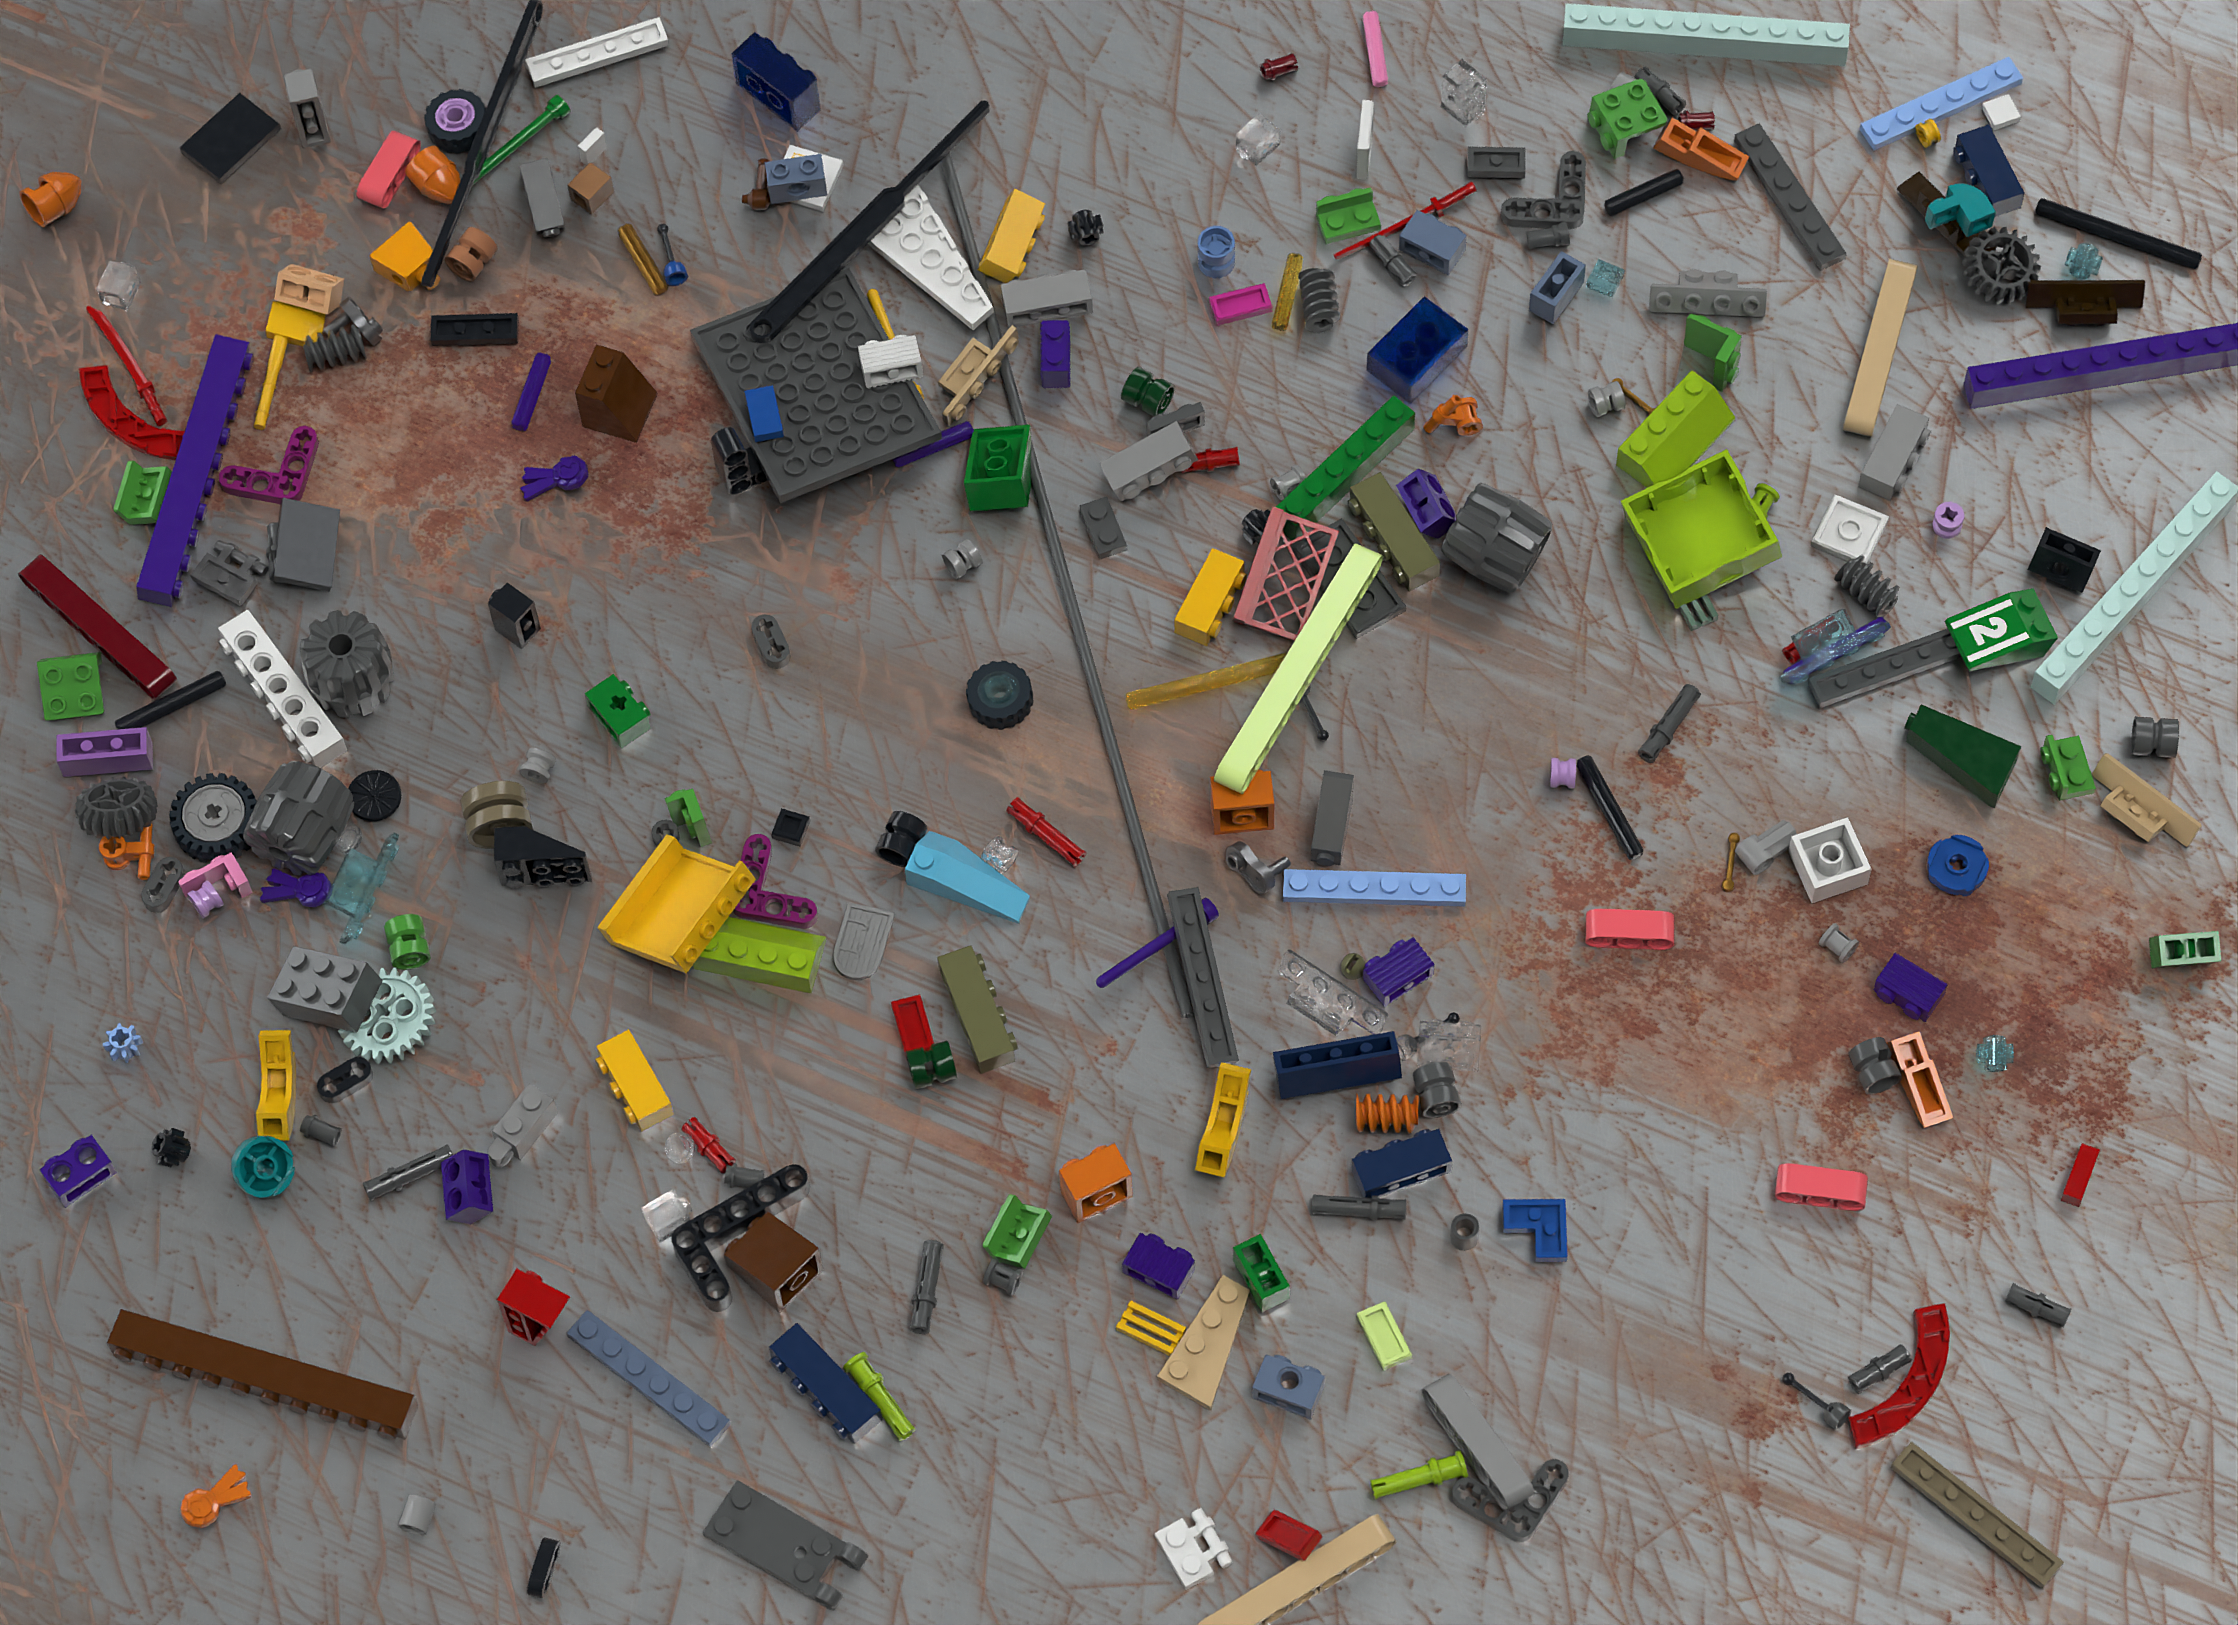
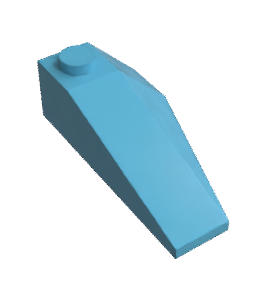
[905,831,1030,924]

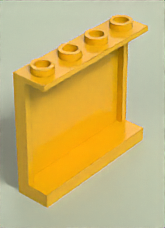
[597,834,756,974]

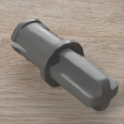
[1370,235,1417,287]

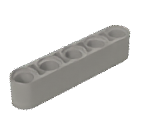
[1421,1374,1534,1510]

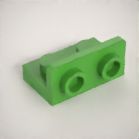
[1316,188,1381,244]
[2040,735,2096,801]
[665,788,712,847]

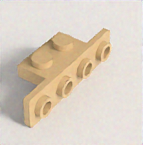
[938,325,1019,426]
[2092,753,2202,847]

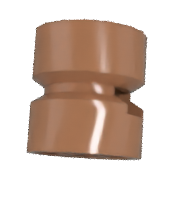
[444,227,498,282]

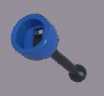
[657,224,688,286]

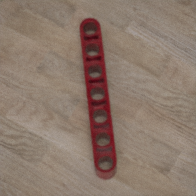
[18,554,177,700]

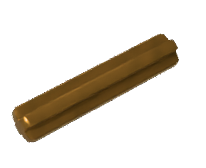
[618,223,668,296]

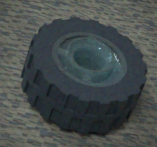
[966,660,1034,730]

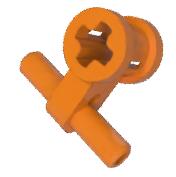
[1423,395,1483,436]
[99,824,155,880]

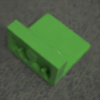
[37,652,105,720]

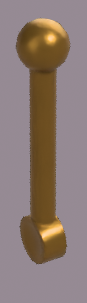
[1612,378,1655,415]
[1722,832,1740,892]

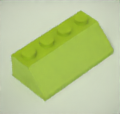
[1616,370,1736,488]
[693,917,827,994]

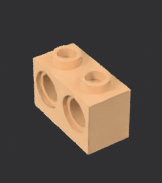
[274,264,344,314]

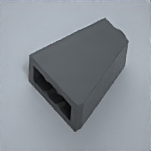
[520,158,565,238]
[1311,770,1354,866]

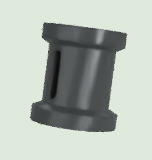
[983,1258,1023,1296]

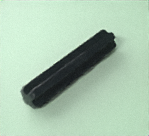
[1604,169,1684,216]

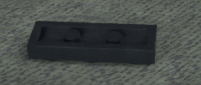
[430,313,519,346]

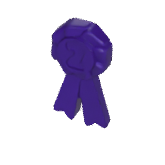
[520,455,589,501]
[260,868,332,907]

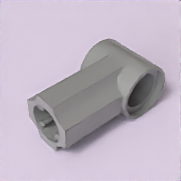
[1735,820,1797,875]

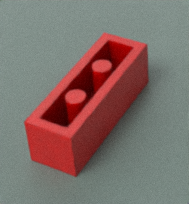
[2060,1143,2100,1207]

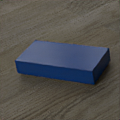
[744,385,784,442]

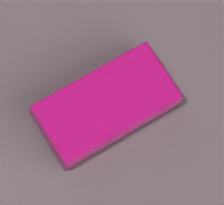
[1209,283,1273,326]

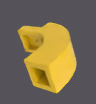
[256,1030,296,1141]
[1195,1062,1252,1178]

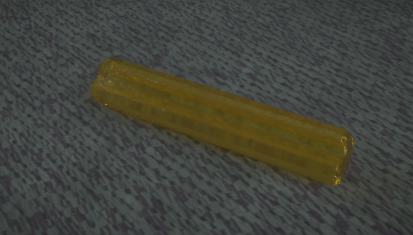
[1272,253,1303,331]

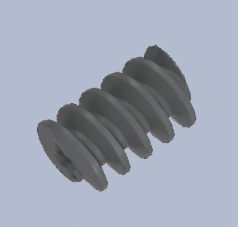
[1298,268,1340,333]
[303,324,367,373]
[1834,555,1900,618]

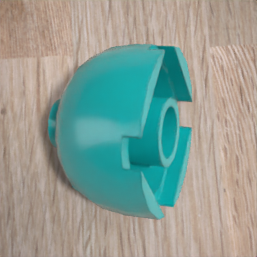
[231,1136,295,1198]

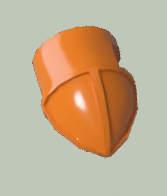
[405,145,461,204]
[19,172,81,227]

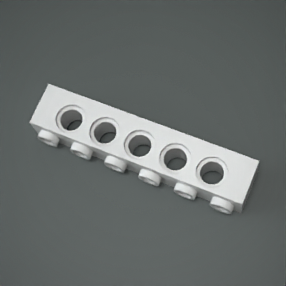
[218,610,347,768]

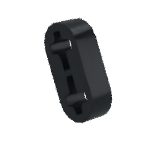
[317,1057,373,1103]
[527,1537,561,1599]

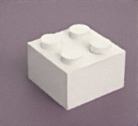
[1788,817,1872,903]

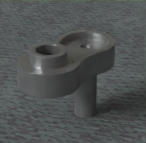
[324,296,384,346]
[1226,841,1291,894]

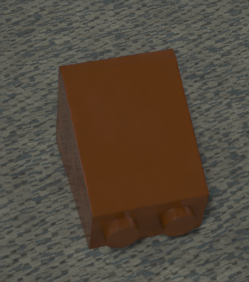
[575,344,658,443]
[724,1212,823,1313]

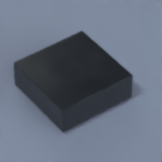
[771,808,810,847]

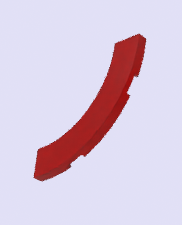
[79,365,185,460]
[1848,1303,1950,1450]

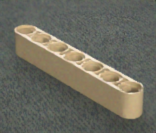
[1843,258,1918,437]
[1197,1514,1397,1625]

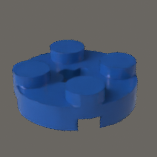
[1927,835,1989,896]

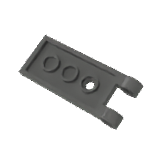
[703,1480,869,1610]

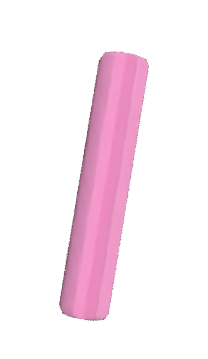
[1363,11,1388,87]

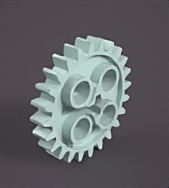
[338,967,436,1064]

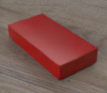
[891,994,934,1059]
[1255,1509,1323,1561]

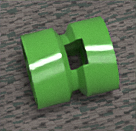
[384,914,431,970]

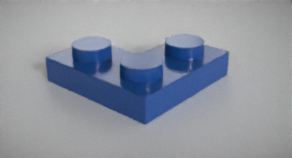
[1503,1199,1568,1262]

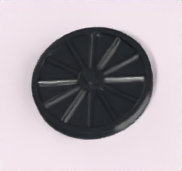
[348,770,402,821]

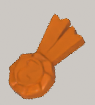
[180,1464,251,1528]

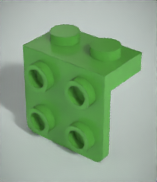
[1588,79,1667,159]
[1684,314,1742,392]

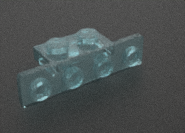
[1779,609,1891,685]
[324,832,400,945]

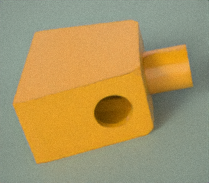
[369,221,440,291]

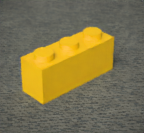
[977,188,1045,284]
[1174,548,1247,646]
[595,1029,674,1132]

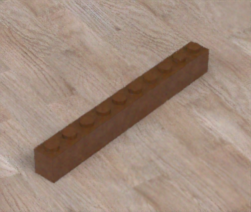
[107,1309,418,1440]

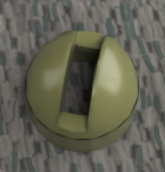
[1341,953,1365,980]

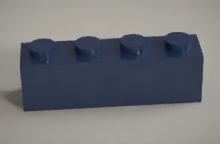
[1273,1031,1402,1099]
[769,1323,882,1444]

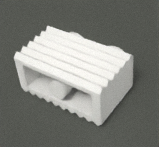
[858,335,923,388]

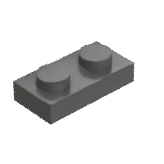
[1468,147,1525,178]
[1146,402,1205,436]
[1079,496,1127,559]

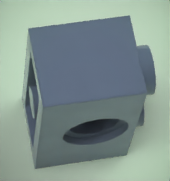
[765,154,828,204]
[1252,1354,1325,1420]

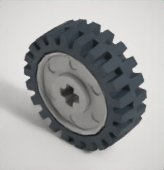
[169,773,257,863]

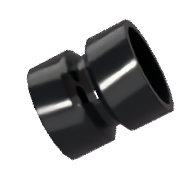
[875,811,927,867]

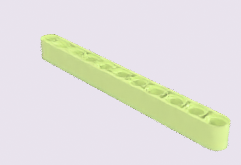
[1214,544,1383,794]

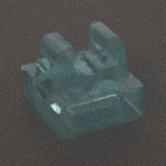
[1586,259,1625,298]

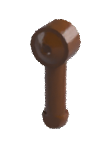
[742,158,771,210]

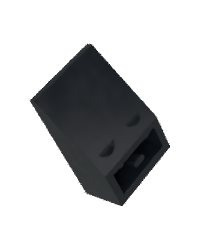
[494,826,592,888]

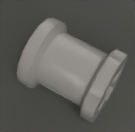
[1270,464,1306,501]
[1819,923,1860,963]

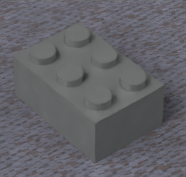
[267,946,383,1033]

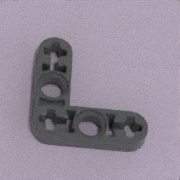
[1501,151,1586,229]
[1452,1459,1569,1543]

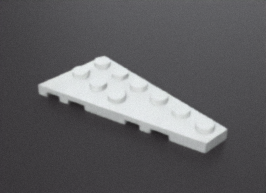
[868,184,994,330]

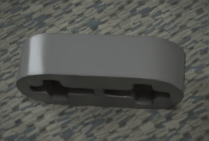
[751,614,791,669]
[141,857,185,913]

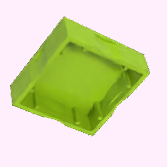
[1621,449,1783,609]

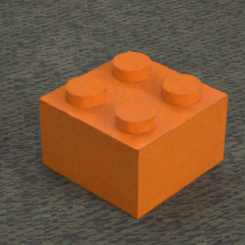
[1210,769,1274,835]
[1059,1143,1133,1223]

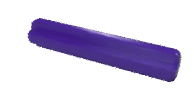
[511,352,551,431]
[892,421,974,467]

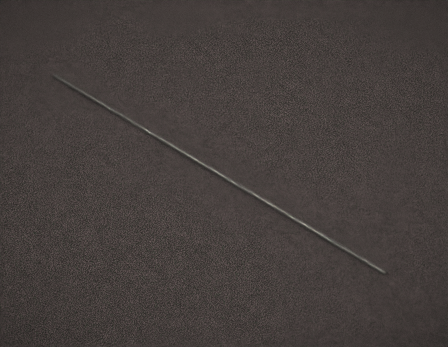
[941,152,1194,1018]

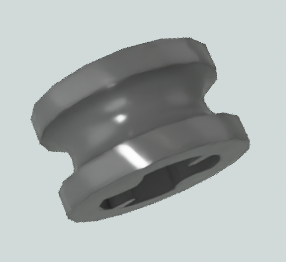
[652,819,680,847]

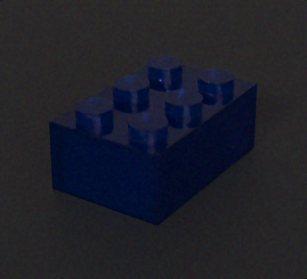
[731,32,821,132]
[1367,296,1469,404]

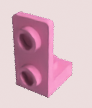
[178,852,253,898]

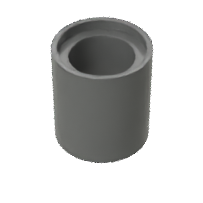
[1450,1213,1479,1251]

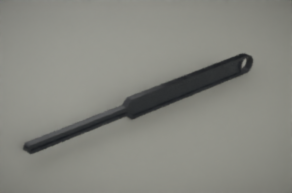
[421,0,543,287]
[749,100,990,343]

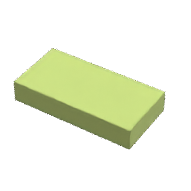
[1357,1301,1412,1371]

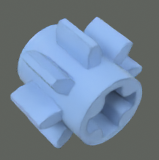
[103,1023,143,1063]

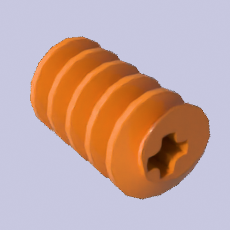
[1356,1093,1419,1134]

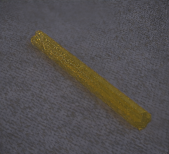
[1126,652,1288,709]

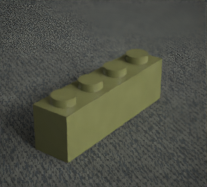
[1348,472,1440,592]
[937,945,1018,1074]

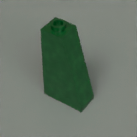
[1904,704,2022,808]

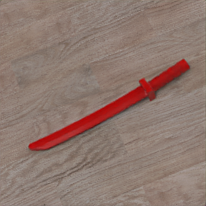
[1333,181,1477,259]
[86,306,167,426]

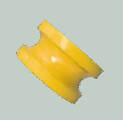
[1915,118,1941,148]

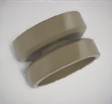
[460,781,533,849]

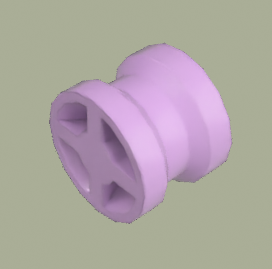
[1932,502,1964,539]
[1550,758,1576,788]
[187,880,224,919]

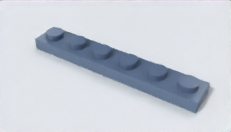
[567,1310,731,1447]

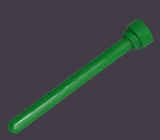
[473,95,571,185]

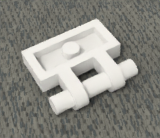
[1155,1508,1233,1590]

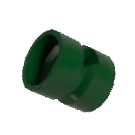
[1121,366,1175,416]
[906,1040,957,1089]

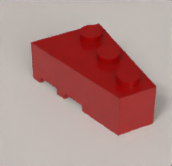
[497,1268,570,1346]

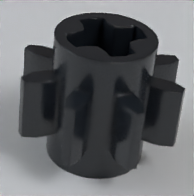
[1068,210,1104,246]
[1242,509,1270,545]
[152,1127,191,1168]

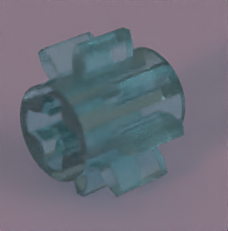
[2065,243,2103,279]
[1976,1035,2014,1072]

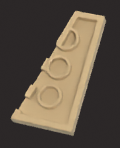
[1157,1275,1250,1411]

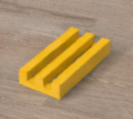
[1116,1300,1186,1356]

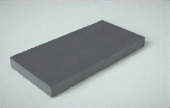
[1292,518,1406,639]

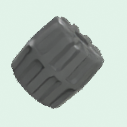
[1441,483,1553,593]
[300,610,394,718]
[243,761,354,876]

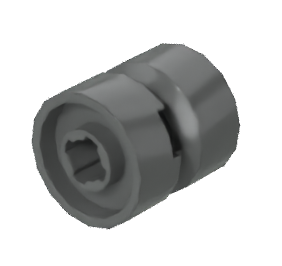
[2131,716,2179,758]
[1848,1037,1902,1095]
[1413,1062,1462,1118]

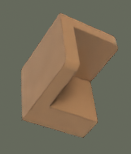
[567,163,614,215]

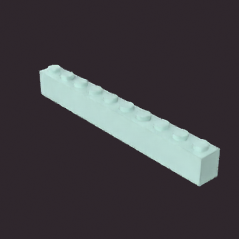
[1562,3,1850,66]
[2031,471,2238,705]

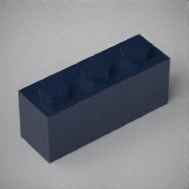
[1953,124,2025,217]
[1351,1129,1452,1198]

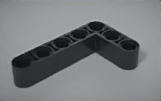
[711,427,768,495]
[671,1164,810,1312]

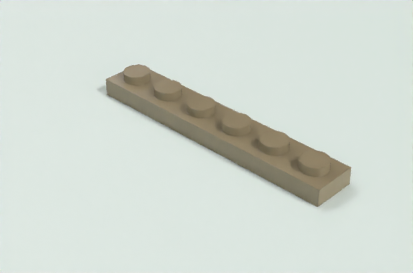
[1891,1441,2064,1589]

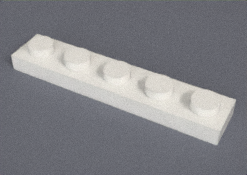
[525,17,669,88]

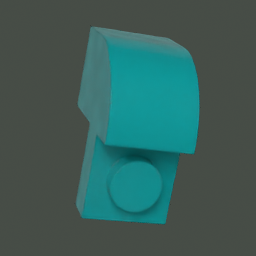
[1925,184,1996,237]

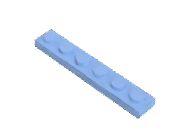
[1859,57,2023,151]
[1283,869,1466,907]

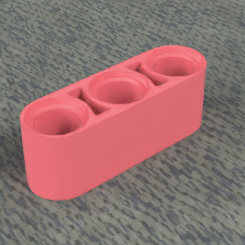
[357,130,421,209]
[1585,909,1675,950]
[1775,1163,1868,1211]

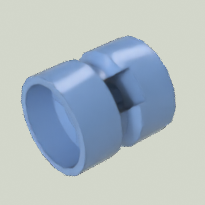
[1198,226,1235,278]

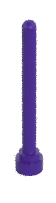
[1096,898,1219,988]

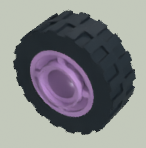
[424,89,486,154]

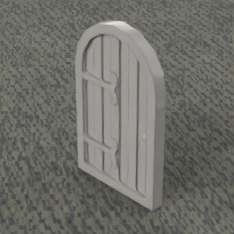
[833,902,895,980]

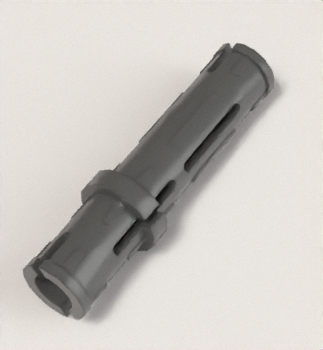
[1638,684,1701,763]
[362,1144,453,1201]
[1312,1194,1407,1220]
[910,1240,944,1334]

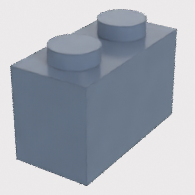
[1399,210,1467,275]
[1529,251,1586,324]

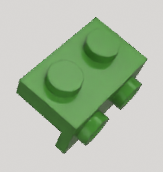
[114,460,172,525]
[983,1194,1052,1269]

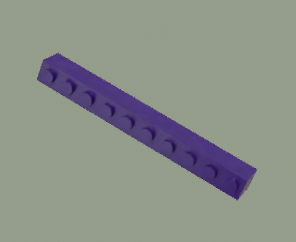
[1964,323,2238,409]
[136,334,254,607]

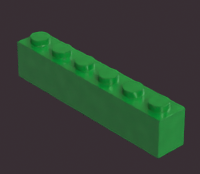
[1276,395,1415,540]

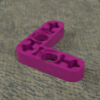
[219,426,319,504]
[733,834,818,929]

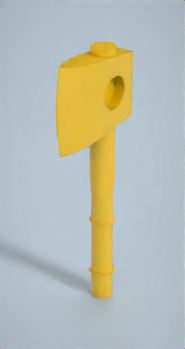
[254,301,325,430]

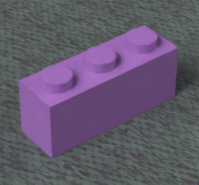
[56,727,153,777]

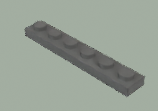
[1734,123,1847,271]
[1808,628,1962,708]
[1167,887,1239,1068]

